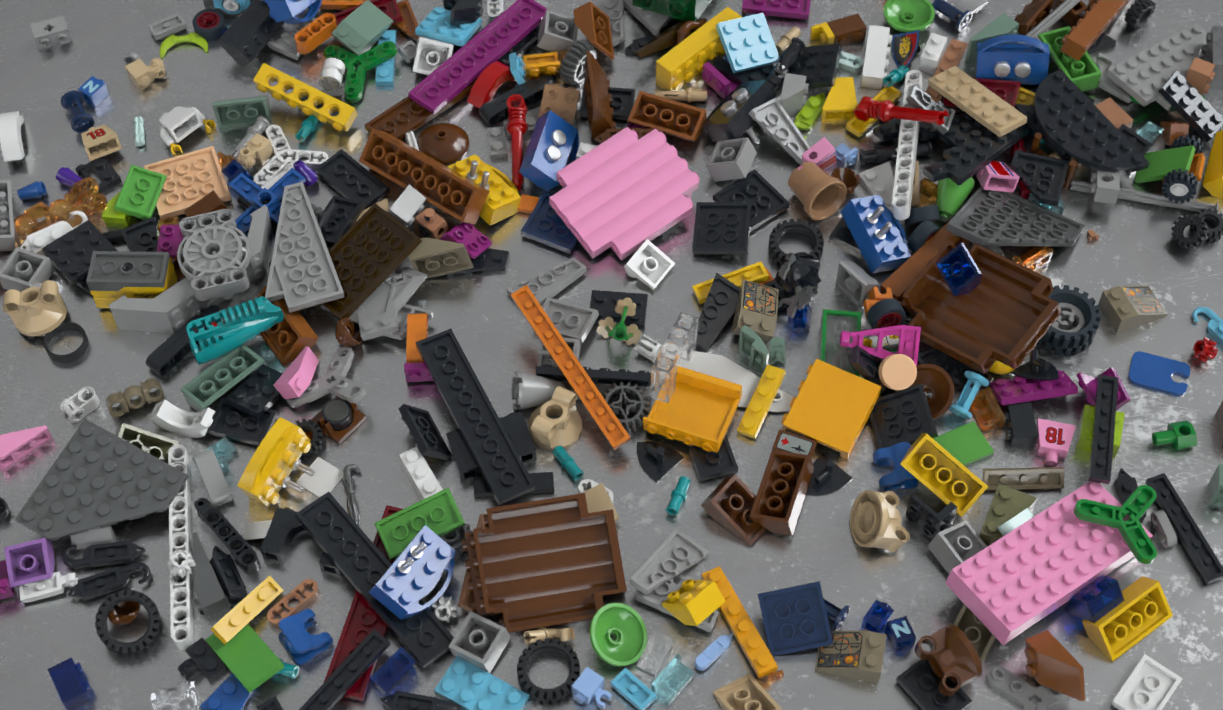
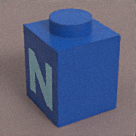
[78,76,109,108]

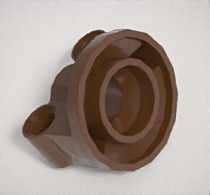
[915,624,983,696]

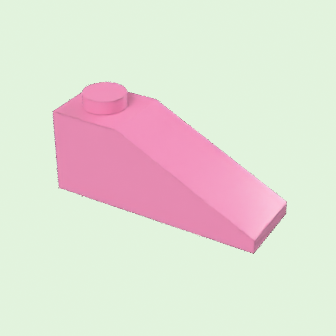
[274,346,319,399]
[0,425,53,471]

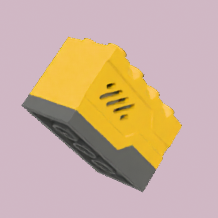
[86,251,178,308]

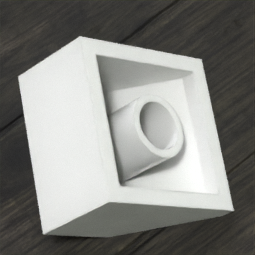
[412,36,454,75]

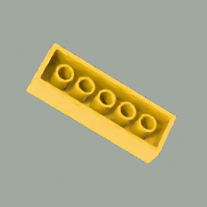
[656,7,742,91]

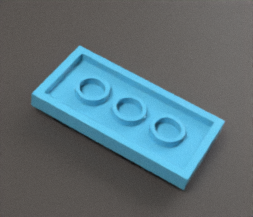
[434,656,530,710]

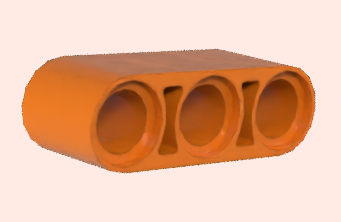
[294,13,337,54]
[406,313,428,363]

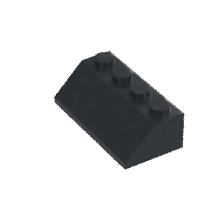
[217,0,285,67]

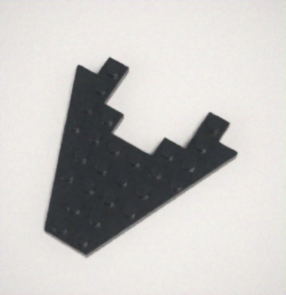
[873,112,1032,186]

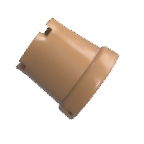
[788,161,847,221]

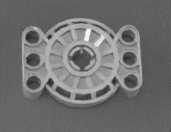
[177,209,251,301]

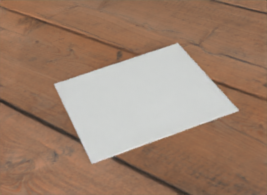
[296,457,343,497]

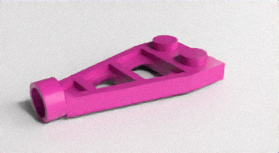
[840,325,921,366]

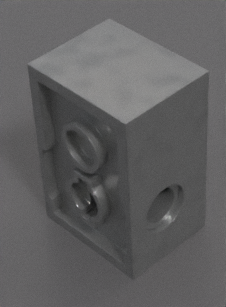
[1201,26,1223,90]

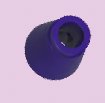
[293,159,318,187]
[56,167,85,189]

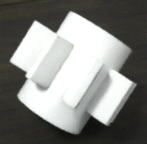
[168,550,196,578]
[432,595,458,623]

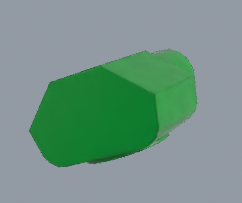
[1152,420,1198,450]

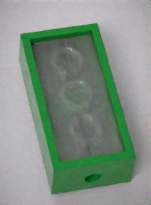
[819,309,861,377]

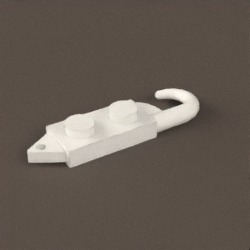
[20,211,88,253]

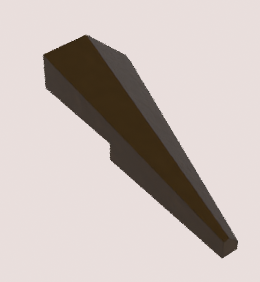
[634,18,707,58]

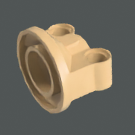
[3,280,67,336]
[528,386,582,451]
[850,490,910,552]

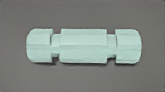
[133,116,145,147]

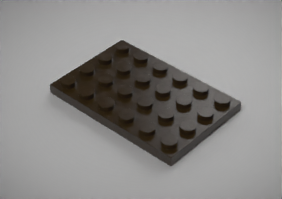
[322,203,422,319]

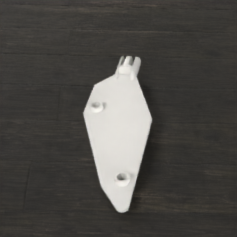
[634,334,793,413]

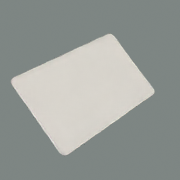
[242,520,272,540]

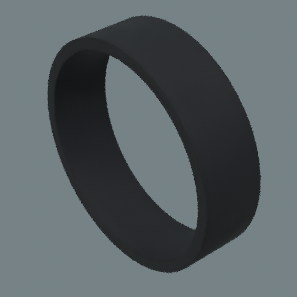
[43,322,88,363]

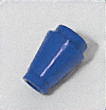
[17,181,47,200]

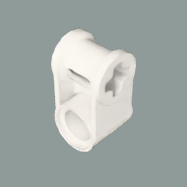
[60,387,100,423]

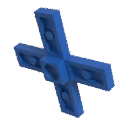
[228,168,306,237]

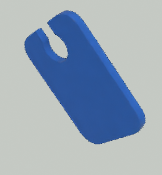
[1128,351,1190,396]

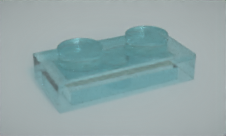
[1137,121,1164,146]

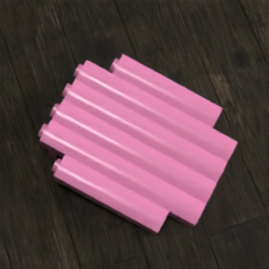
[549,127,700,261]

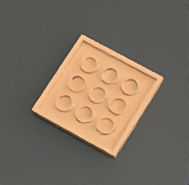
[144,146,232,220]

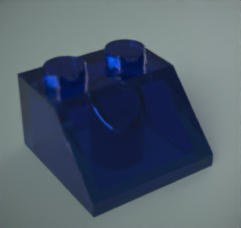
[936,242,982,296]
[1065,574,1125,623]

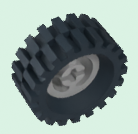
[1037,285,1101,356]

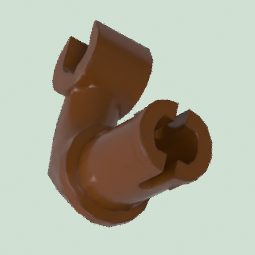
[676,20,707,46]

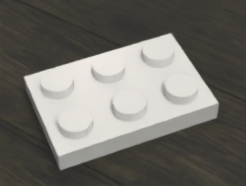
[1111,654,1183,710]

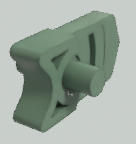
[770,336,786,365]

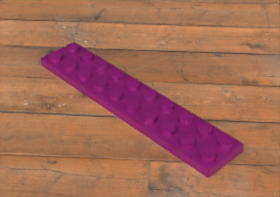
[408,0,549,114]

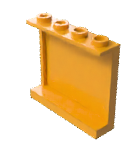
[781,359,881,460]
[643,363,742,453]

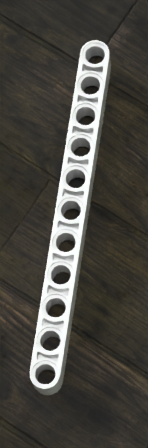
[892,70,923,220]
[168,444,194,651]

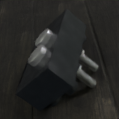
[703,80,777,144]

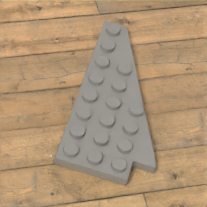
[1106,23,1208,111]
[265,182,344,313]

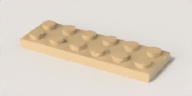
[928,66,1027,137]

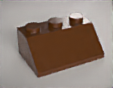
[1014,0,1054,43]

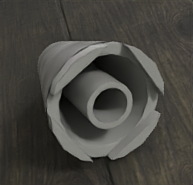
[511,371,566,410]

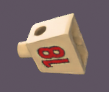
[81,125,122,161]

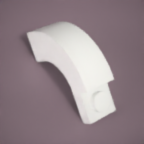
[0,111,25,162]
[148,399,215,438]

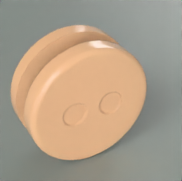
[878,354,917,390]

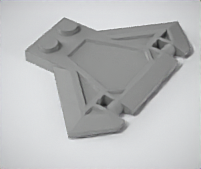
[320,267,428,341]

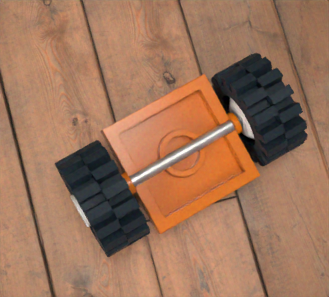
[1162,134,1205,204]

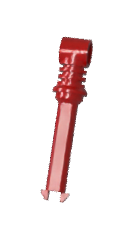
[506,94,528,191]
[853,96,950,126]

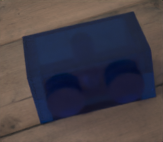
[369,647,416,695]
[48,657,93,710]

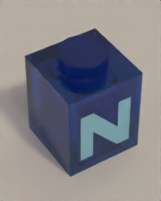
[884,616,916,653]

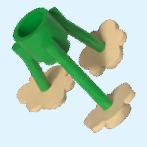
[596,298,642,345]

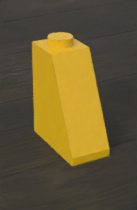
[821,77,857,122]

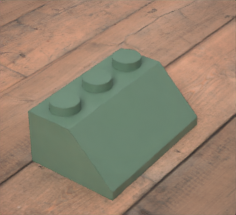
[212,95,272,128]

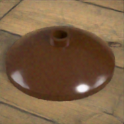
[417,123,470,166]
[897,364,955,420]

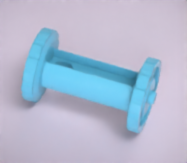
[949,371,989,420]

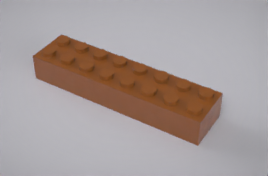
[359,129,490,224]

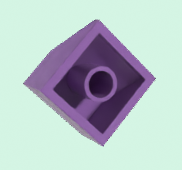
[4,538,55,588]

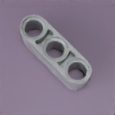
[193,448,233,508]

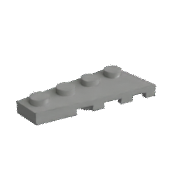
[748,98,811,165]

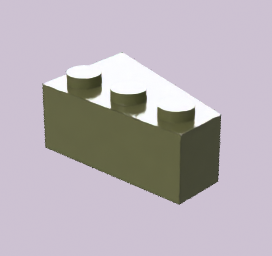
[979,484,1038,547]

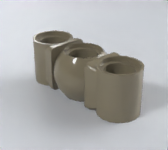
[106,378,164,417]

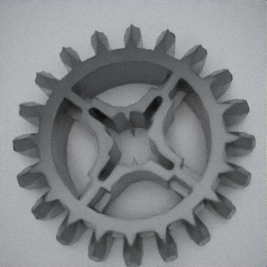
[559,40,597,86]
[601,381,651,433]

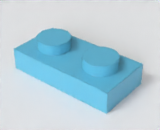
[509,52,526,85]
[611,668,657,710]

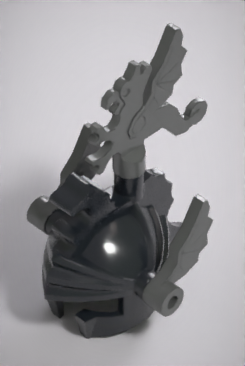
[774,252,821,319]

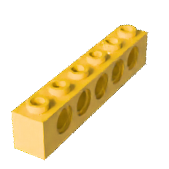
[253,63,358,132]

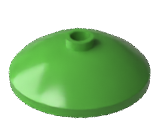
[883,0,935,33]
[589,603,647,667]

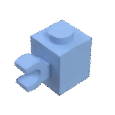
[572,667,612,709]

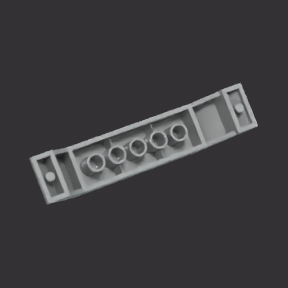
[108,205,274,334]

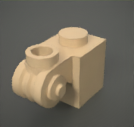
[125,58,166,90]
[237,133,274,169]

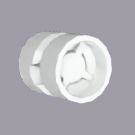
[319,58,345,90]

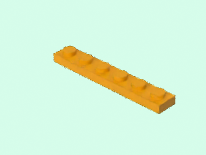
[701,566,778,678]

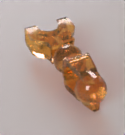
[13,177,108,241]

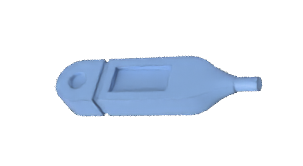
[695,632,734,671]

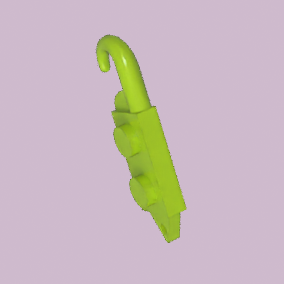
[793,92,825,140]

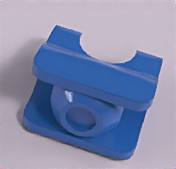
[872,442,918,492]
[278,609,333,666]

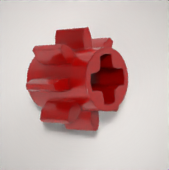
[1193,337,1218,363]

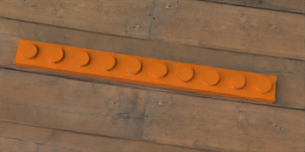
[510,285,631,450]

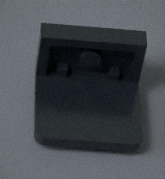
[906,494,957,539]

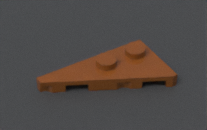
[392,0,422,42]

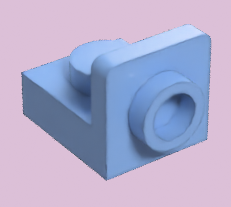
[835,143,858,168]

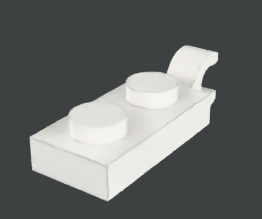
[19,571,78,604]

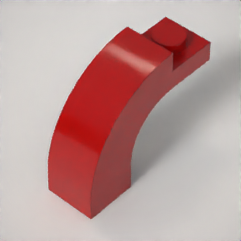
[467,61,515,108]

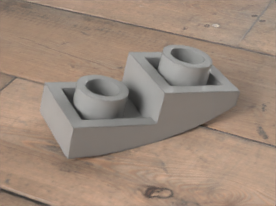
[954,0,988,18]

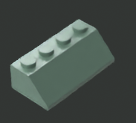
[180,344,265,412]

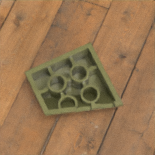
[115,423,179,462]

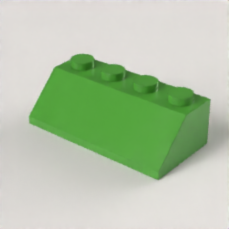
[1038,26,1102,92]

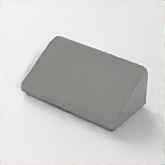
[70,526,115,550]

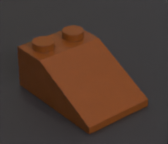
[573,2,615,60]
[1024,630,1085,702]

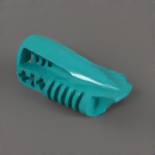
[186,296,284,365]

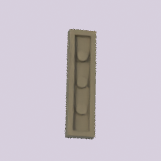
[983,467,1065,490]

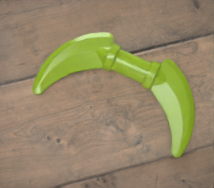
[159,32,208,59]

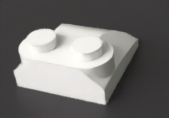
[624,239,675,290]

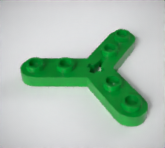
[323,41,398,103]
[1073,485,1157,564]

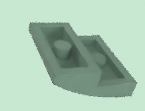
[738,325,769,374]

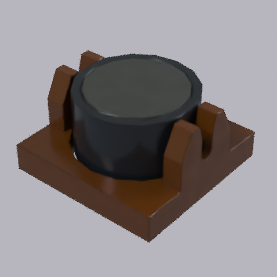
[311,396,367,445]

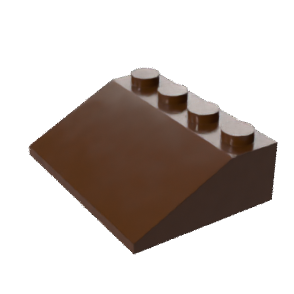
[584,51,616,141]

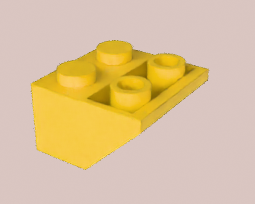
[661,579,726,626]

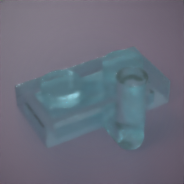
[193,437,238,473]

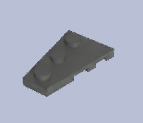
[906,86,955,135]

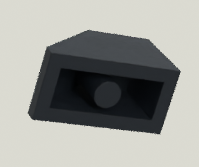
[450,0,483,26]

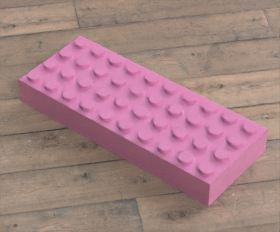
[945,481,1153,645]

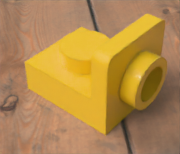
[810,22,835,45]

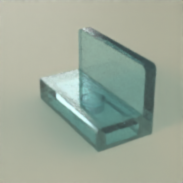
[651,654,695,707]

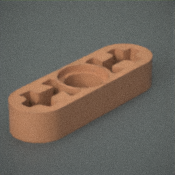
[267,579,319,628]

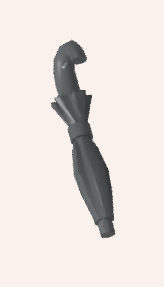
[341,464,361,525]

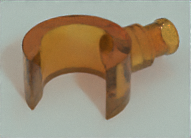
[217,151,237,172]
[755,670,784,689]

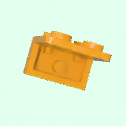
[523,52,561,79]

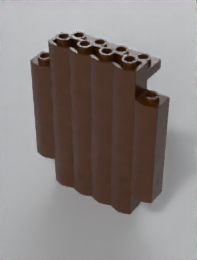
[901,240,1061,374]
[462,493,627,634]

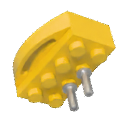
[447,155,521,226]
[237,417,315,508]

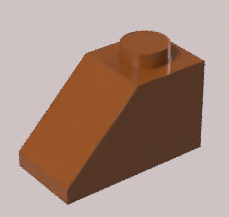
[1161,121,1189,148]

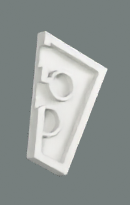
[859,161,894,213]

